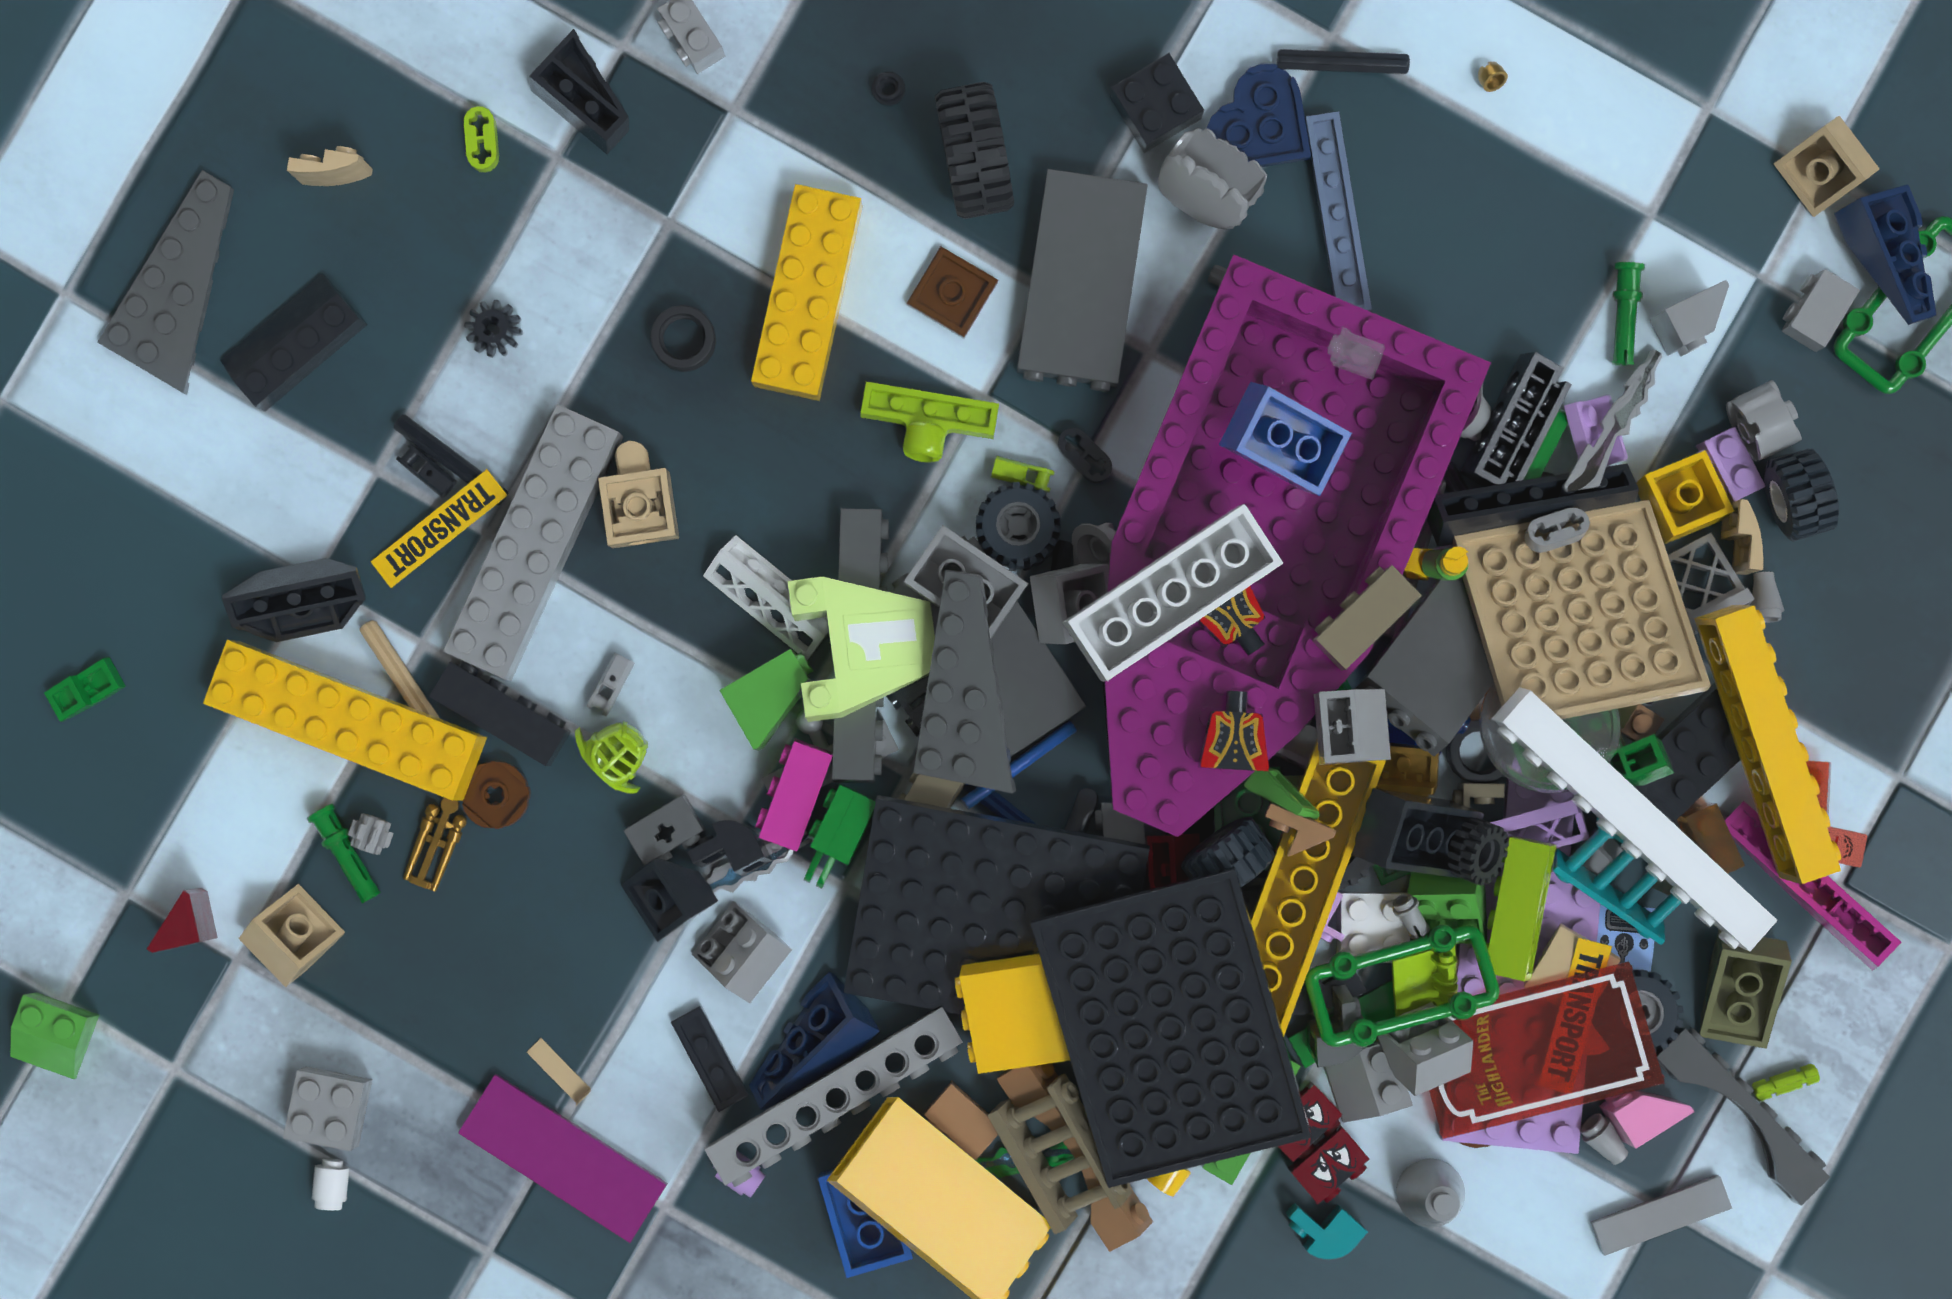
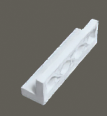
[703,535,829,660]

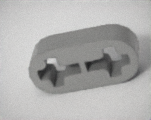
[1524,508,1590,553]

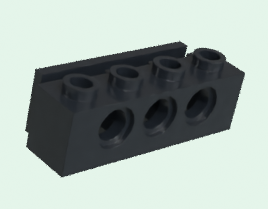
[1460,352,1572,487]

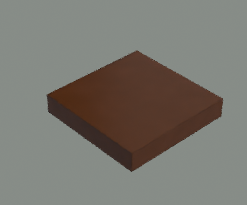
[906,246,998,339]

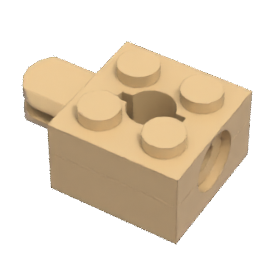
[598,441,679,548]

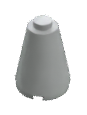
[1396,1158,1465,1228]

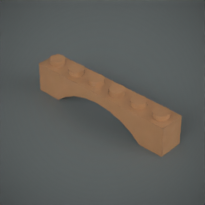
[997,1063,1153,1252]

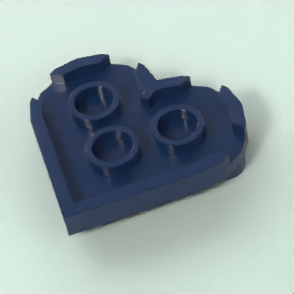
[1206,64,1311,167]

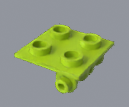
[1392,946,1458,1017]

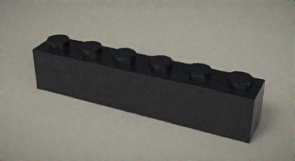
[1427,463,1639,547]

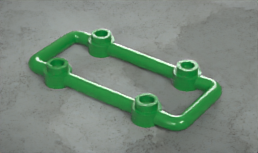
[1833,216,1952,394]
[1305,925,1500,1048]

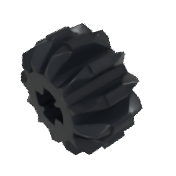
[464,300,523,358]

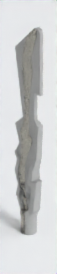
[1563,350,1662,492]

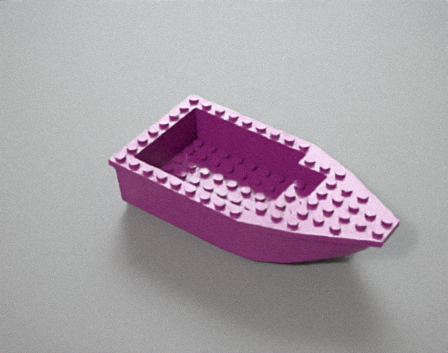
[1104,254,1491,837]

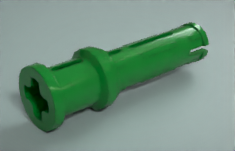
[1612,262,1645,366]
[306,803,381,904]

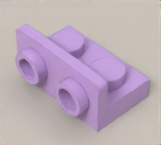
[1564,395,1628,470]
[1696,427,1765,503]

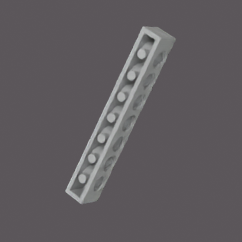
[704,1007,963,1187]

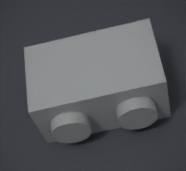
[1781,269,1860,352]

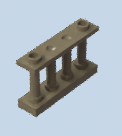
[987,1073,1133,1235]

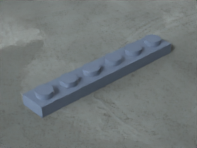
[1305,111,1372,311]

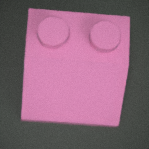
[1599,1088,1694,1149]

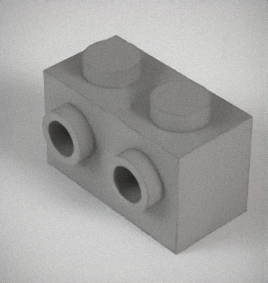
[657,0,726,74]

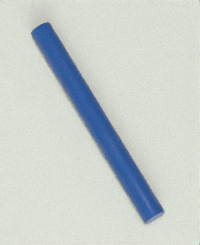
[961,721,1077,810]

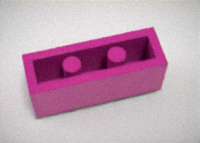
[755,738,833,851]

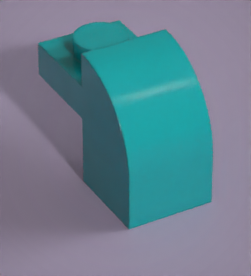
[1286,1203,1368,1259]

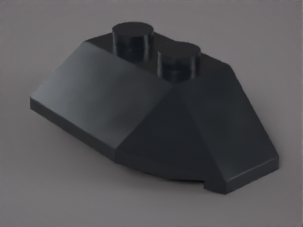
[222,558,366,642]

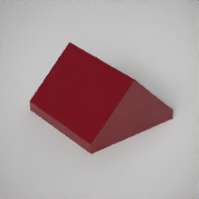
[147,888,218,953]

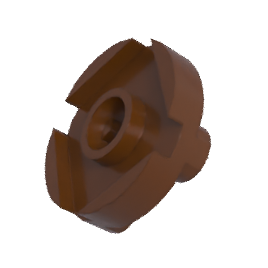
[462,761,531,829]

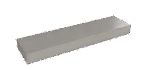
[1591,1175,1733,1256]

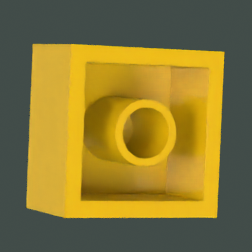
[1636,450,1734,544]

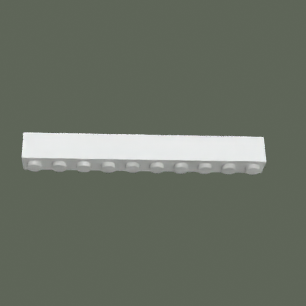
[1492,687,1777,951]

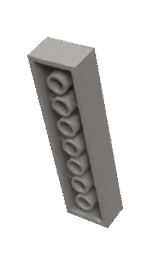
[443,404,623,681]

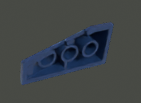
[749,972,879,1111]

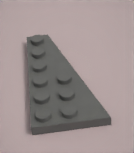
[98,170,234,395]
[914,570,1016,793]

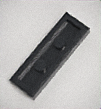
[671,1005,749,1112]

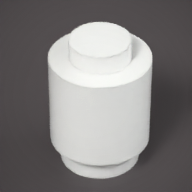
[312,1159,349,1210]

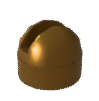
[1478,62,1508,92]

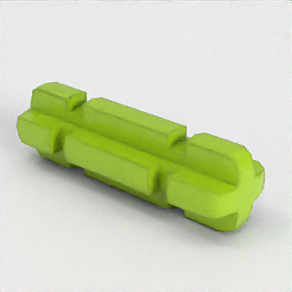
[1752,1064,1820,1101]

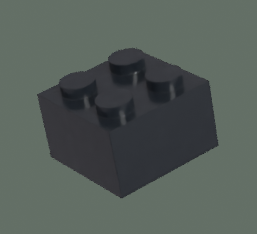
[1110,53,1204,153]

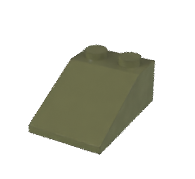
[1698,929,1792,1049]

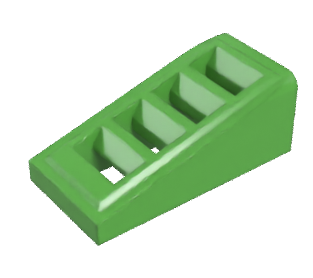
[1244,768,1320,820]

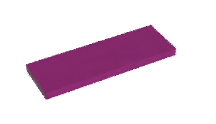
[458,1074,668,1243]

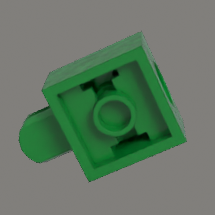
[804,785,876,889]

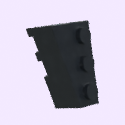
[529,29,629,154]

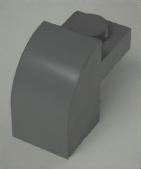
[1307,984,1364,1067]

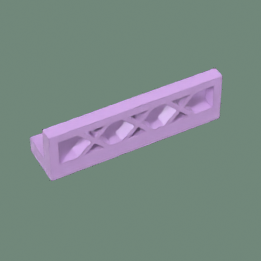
[1490,800,1590,848]

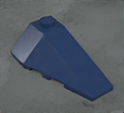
[1834,184,1937,325]

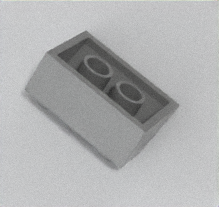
[904,525,1028,639]

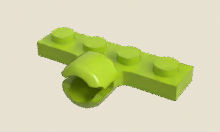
[861,382,999,463]

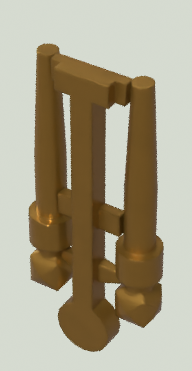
[403,798,467,892]

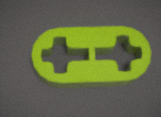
[464,106,499,173]

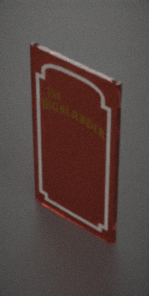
[1429,961,1665,1139]

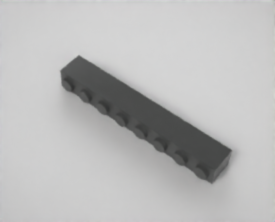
[832,509,889,783]

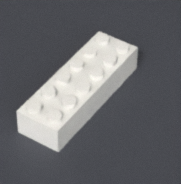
[1062,504,1283,681]

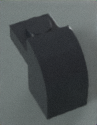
[687,820,772,876]

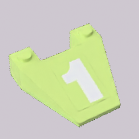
[788,577,935,722]

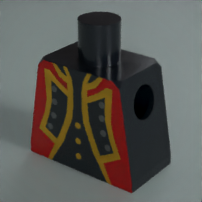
[1196,586,1265,656]
[1198,691,1269,771]

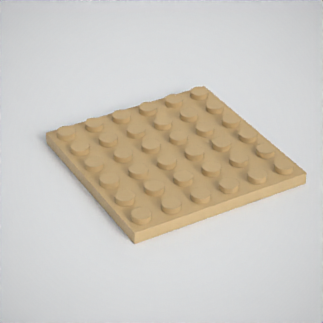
[1453,500,1711,719]

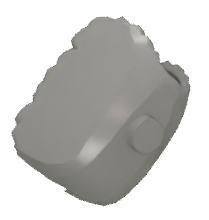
[1158,128,1267,230]

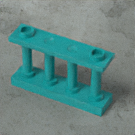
[1553,817,1682,945]

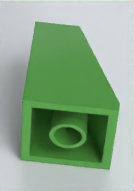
[719,649,813,751]

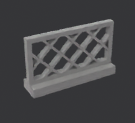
[1668,533,1755,635]

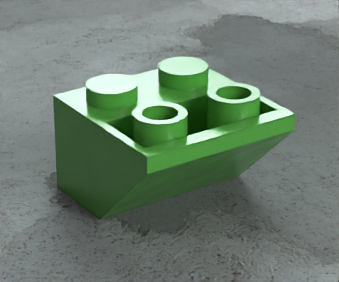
[1407,872,1487,944]

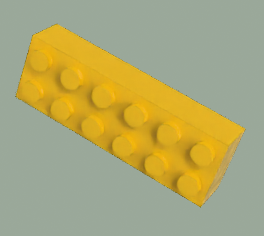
[751,184,863,401]

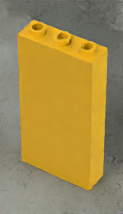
[955,954,1070,1074]
[827,1097,1050,1299]

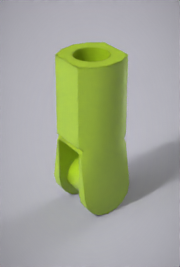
[991,456,1055,493]

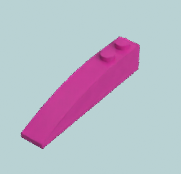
[1720,801,1902,971]

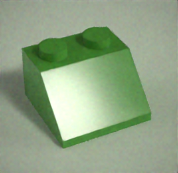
[10,992,99,1080]

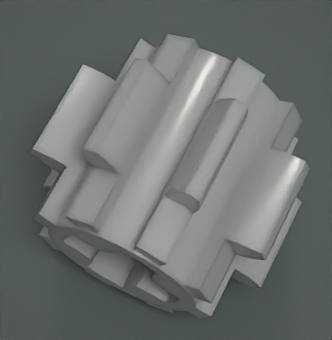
[348,813,394,855]

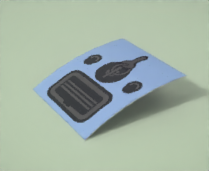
[1597,904,1655,972]

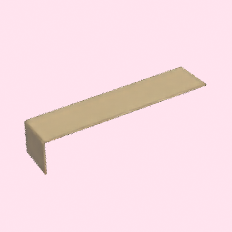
[527,1038,591,1106]

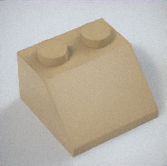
[1774,116,1879,217]
[238,884,345,987]

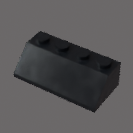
[220,274,367,412]

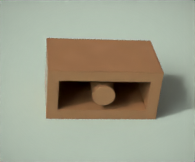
[924,1080,998,1160]

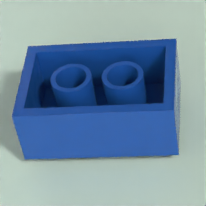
[1219,382,1352,496]
[818,1168,914,1278]

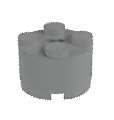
[1726,380,1802,461]

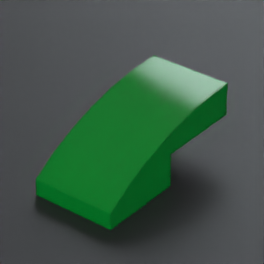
[44,657,126,722]

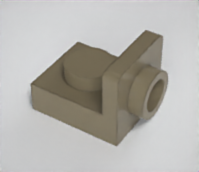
[1452,783,1505,808]

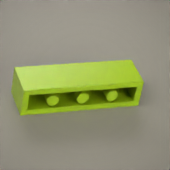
[1486,836,1557,982]

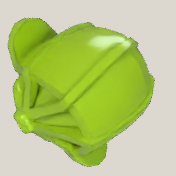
[575,721,648,794]

